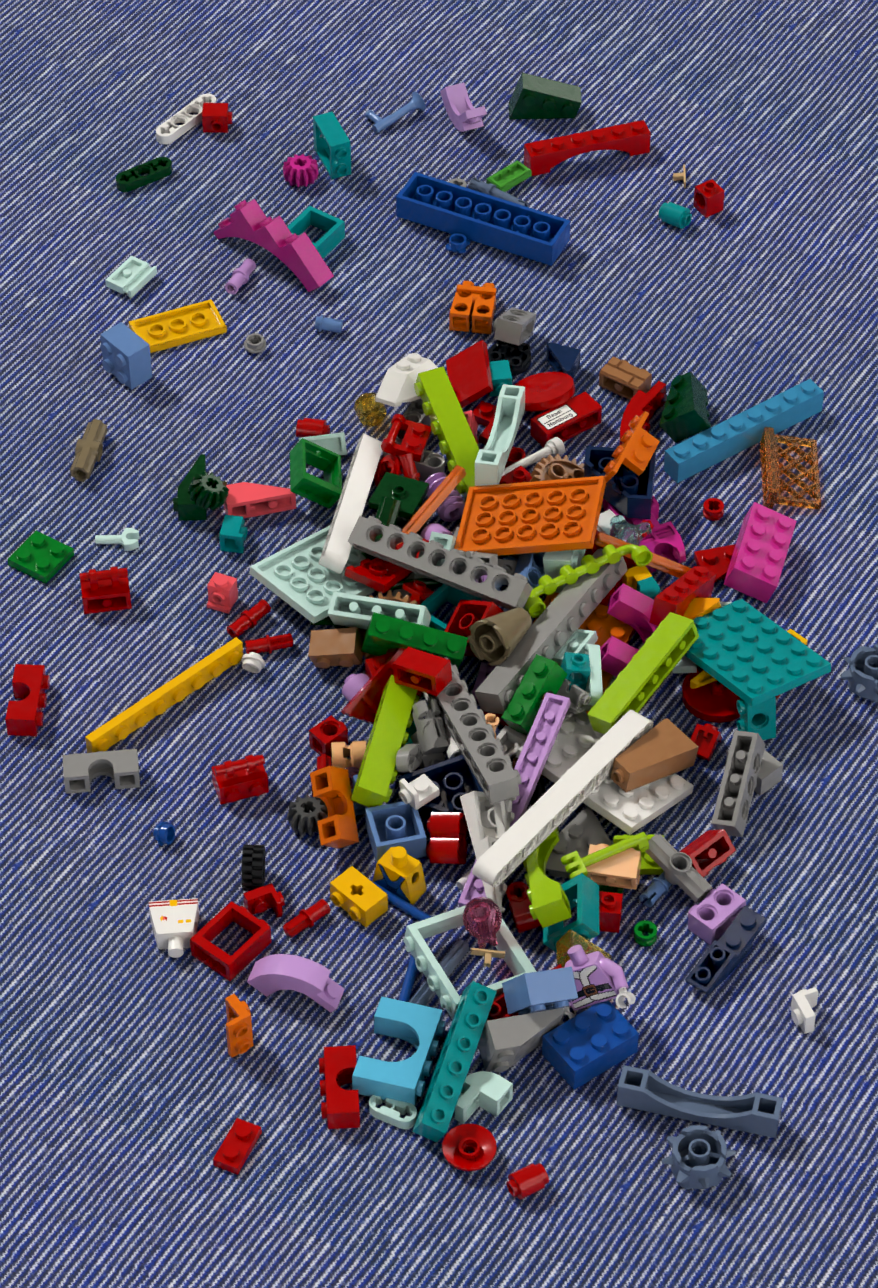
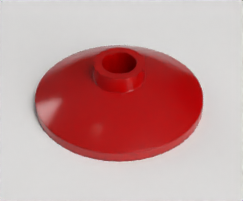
[442,1124,497,1171]

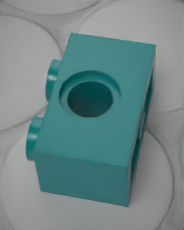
[736,697,776,740]

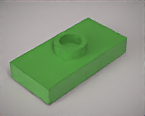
[486,160,532,192]

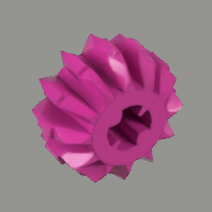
[283,153,319,188]

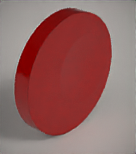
[515,372,575,411]
[682,667,740,723]

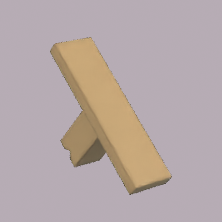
[673,165,686,188]
[470,948,505,967]

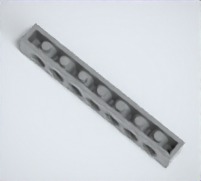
[348,516,533,610]
[427,657,522,805]

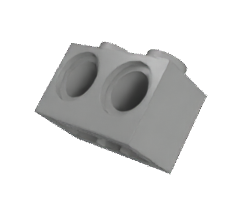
[493,307,537,346]

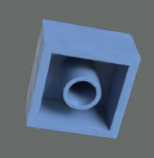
[100,322,152,390]
[365,801,427,864]
[502,967,578,1015]

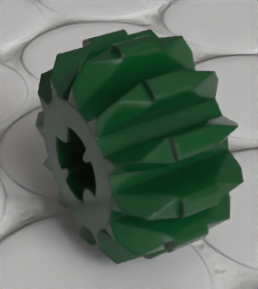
[188,471,229,511]

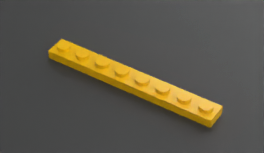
[85,637,243,753]

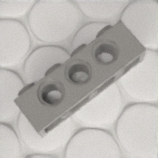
[711,730,766,837]

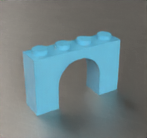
[352,996,446,1106]

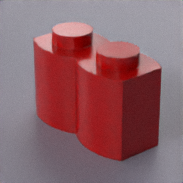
[426,812,468,864]

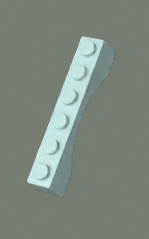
[475,384,525,486]

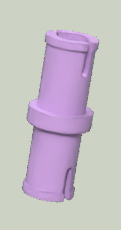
[225,258,256,295]

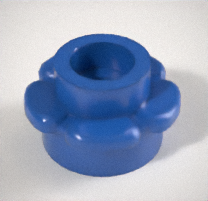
[153,821,175,846]

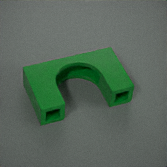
[361,612,468,669]

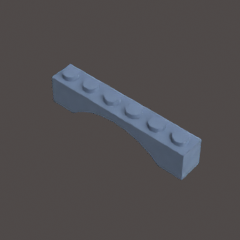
[616,1065,783,1138]

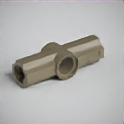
[70,419,108,482]

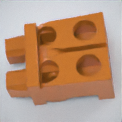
[449,280,497,334]

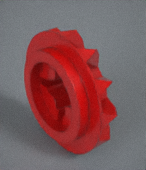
[374,454,403,486]

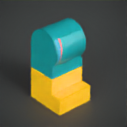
[622,566,660,599]

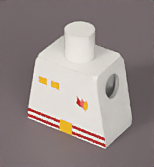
[149,898,199,958]

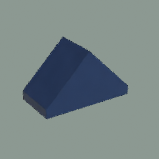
[546,342,581,379]

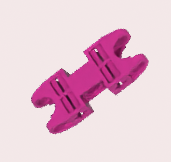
[602,496,686,573]

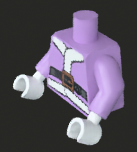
[559,945,636,1026]

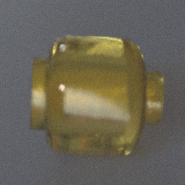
[354,393,387,427]

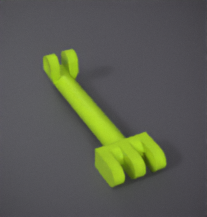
[561,831,649,879]

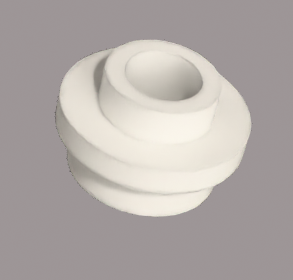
[241,652,266,673]

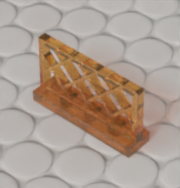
[760,427,821,510]

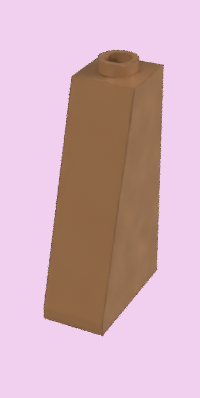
[610,718,699,792]

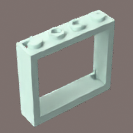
[403,897,537,1020]

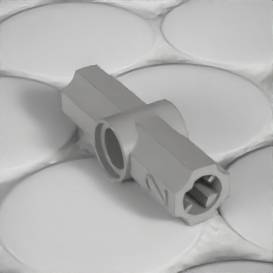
[645,834,713,903]

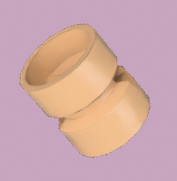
[331,741,366,774]

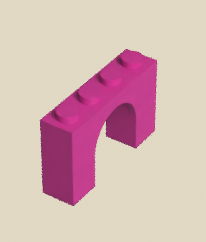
[600,583,658,677]

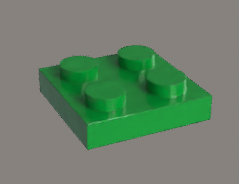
[8,531,74,584]

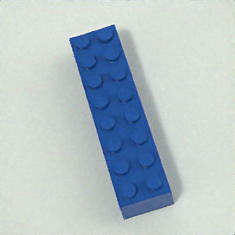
[396,172,570,266]

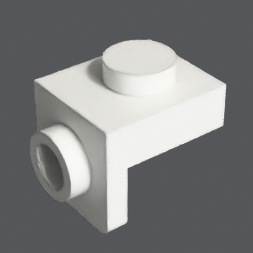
[791,987,818,1034]

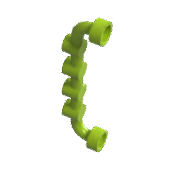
[525,544,653,618]

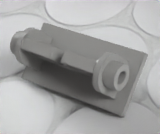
[545,679,591,714]

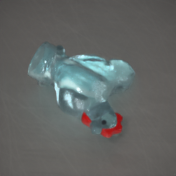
[602,515,654,549]

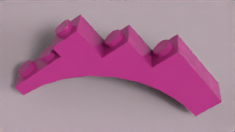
[213,199,334,292]

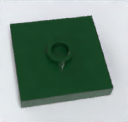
[369,472,429,519]

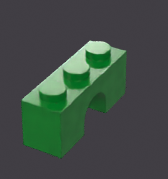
[501,654,567,736]

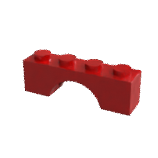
[649,566,716,626]

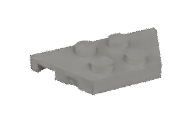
[546,806,613,879]

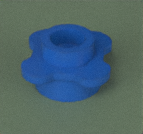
[446,233,470,254]

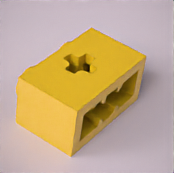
[330,866,388,927]

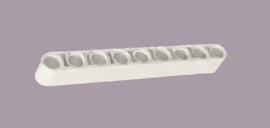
[318,433,382,574]

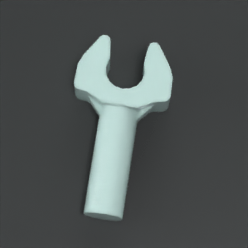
[95,528,139,551]

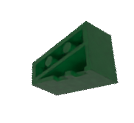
[508,73,582,119]
[659,372,711,443]

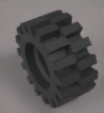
[241,845,266,891]

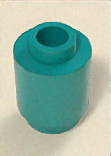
[658,202,692,229]

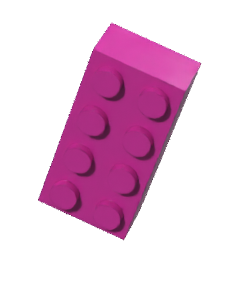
[724,502,797,603]

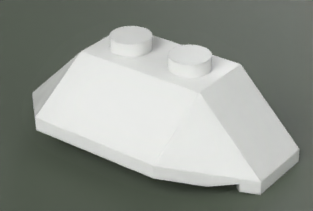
[375,353,438,407]

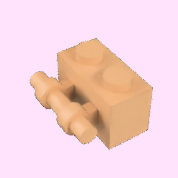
[586,844,641,890]

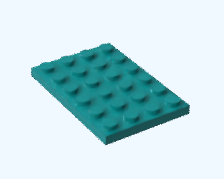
[685,599,831,707]

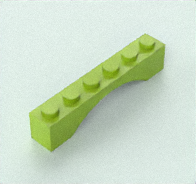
[523,827,572,928]

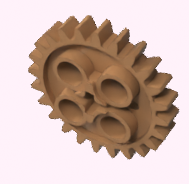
[530,454,584,482]

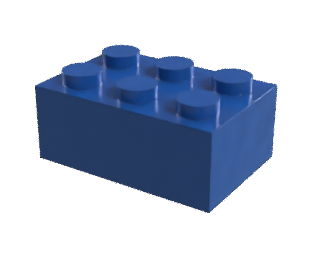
[542,1000,639,1090]

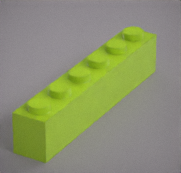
[414,366,479,501]
[587,612,699,735]
[350,675,420,807]

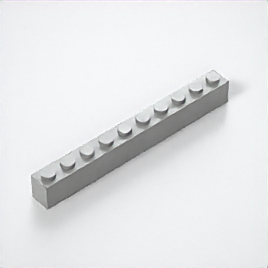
[475,549,628,714]

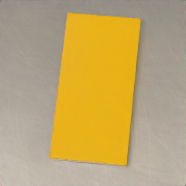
[129,299,227,353]

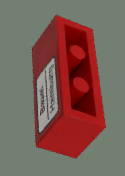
[530,391,602,448]

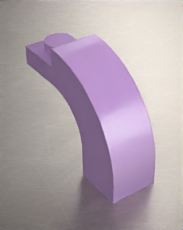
[440,82,487,132]
[247,954,345,1013]

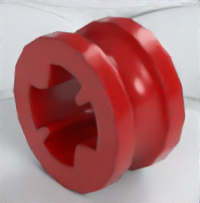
[703,498,724,521]

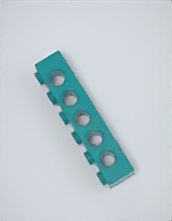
[412,981,497,1142]

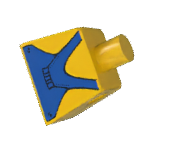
[373,846,427,905]

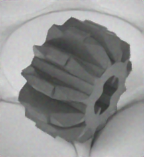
[287,794,328,837]

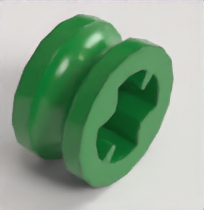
[634,921,657,947]

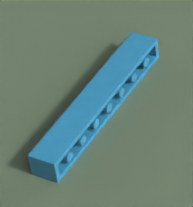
[664,379,824,483]

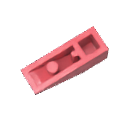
[223,482,296,519]

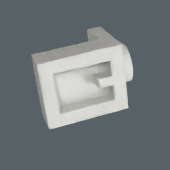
[399,774,440,810]

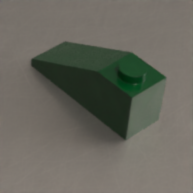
[173,454,207,521]

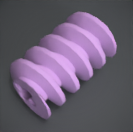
[425,472,465,522]

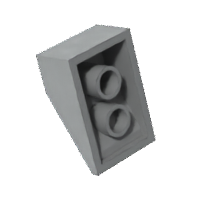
[478,1008,564,1072]

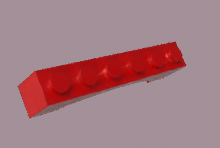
[524,120,651,176]

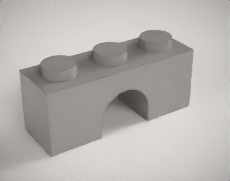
[62,749,140,794]

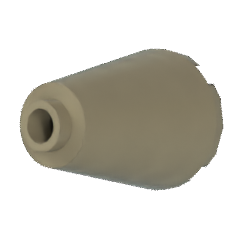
[468,607,532,666]

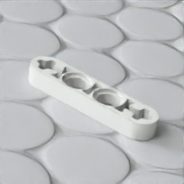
[156,94,217,144]

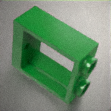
[290,438,342,509]

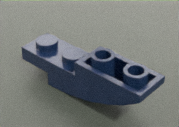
[685,906,767,994]

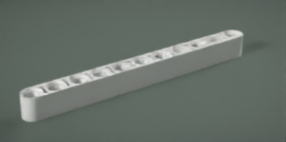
[472,710,653,888]

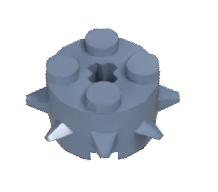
[840,644,878,703]
[661,1125,736,1189]

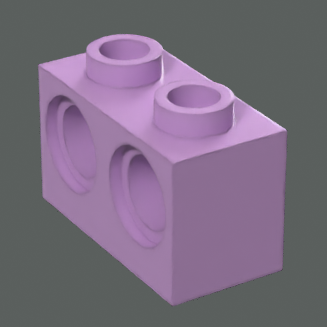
[688,883,746,945]

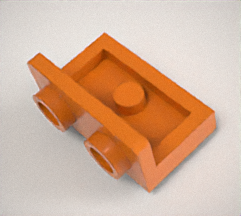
[225,994,253,1058]

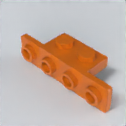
[603,411,660,483]

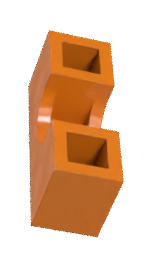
[310,766,359,849]

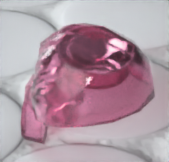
[462,897,502,949]

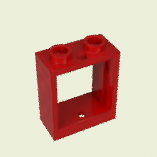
[190,901,271,981]

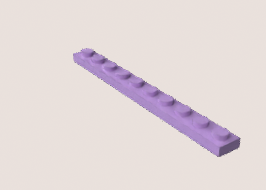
[458,692,571,907]

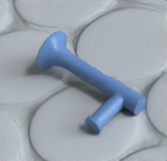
[365,92,426,133]

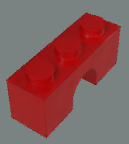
[5,664,50,736]
[319,1045,360,1129]

